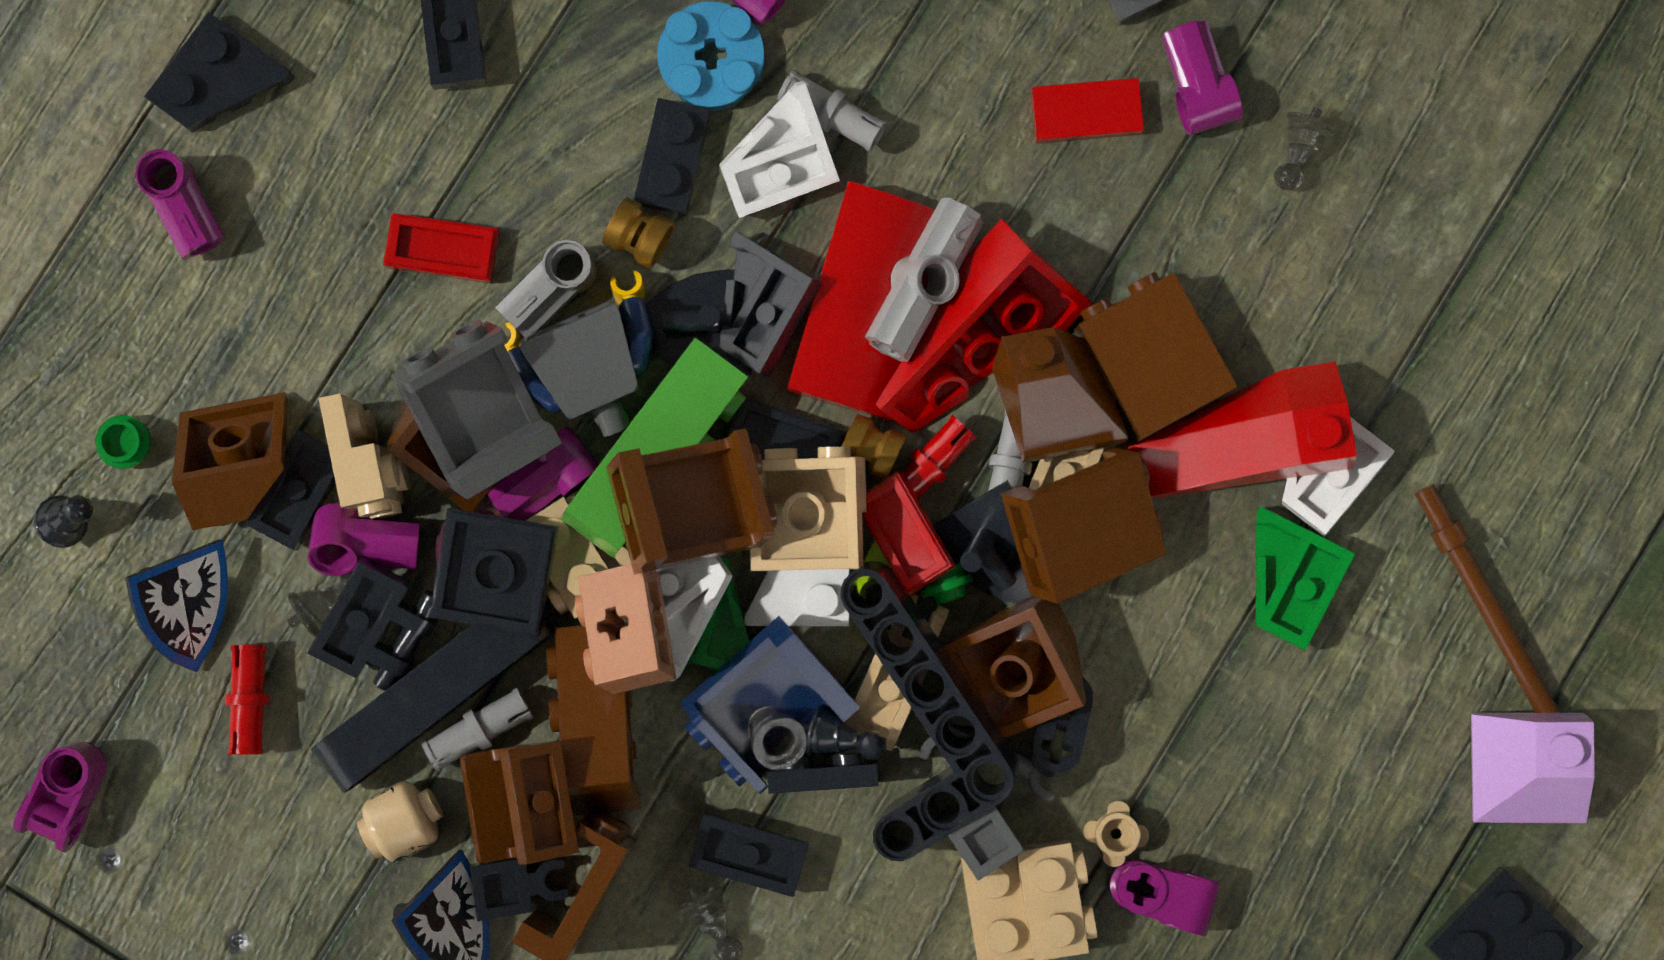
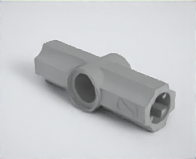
[865,198,984,362]

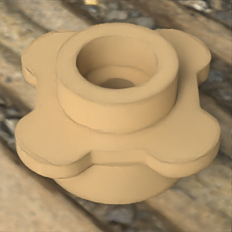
[1083,801,1149,867]

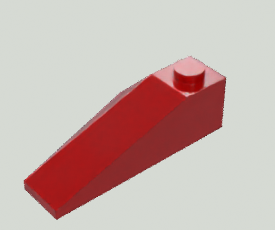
[876,219,1092,433]
[1128,361,1357,499]

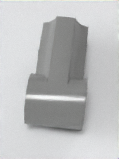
[495,240,597,337]

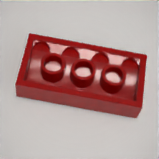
[787,181,934,422]

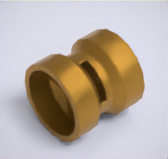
[602,197,675,269]
[841,413,907,483]

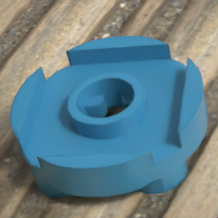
[657,1,765,111]

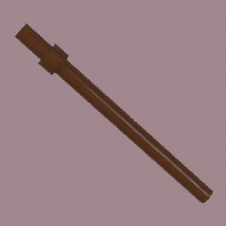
[1414,484,1561,713]

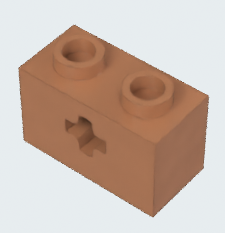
[575,564,676,694]

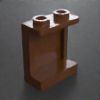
[1074,272,1238,443]
[606,429,777,574]
[1001,447,1167,604]
[460,740,579,864]
[512,811,637,960]

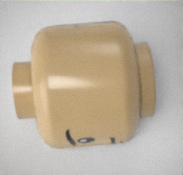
[357,781,443,863]

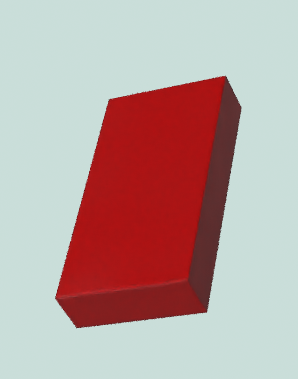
[1031,78,1144,143]
[383,213,500,284]
[862,472,957,595]

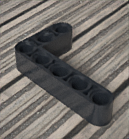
[841,561,1019,861]

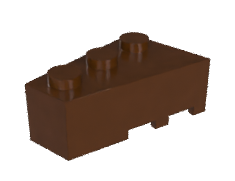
[547,626,642,816]

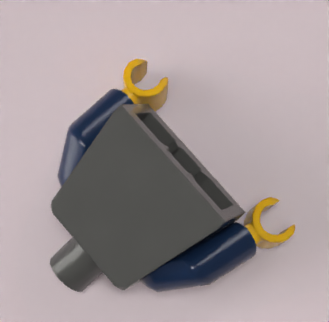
[504,271,653,437]

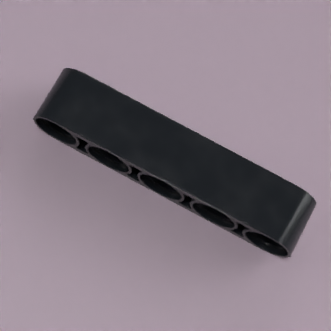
[311,614,555,793]

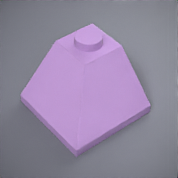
[1471,713,1595,823]

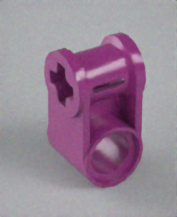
[13,742,107,853]
[1108,860,1221,936]

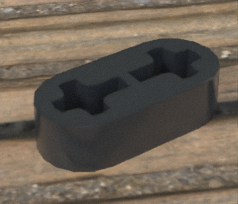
[1030,676,1093,777]

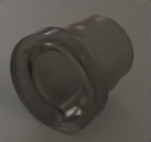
[748,707,807,770]

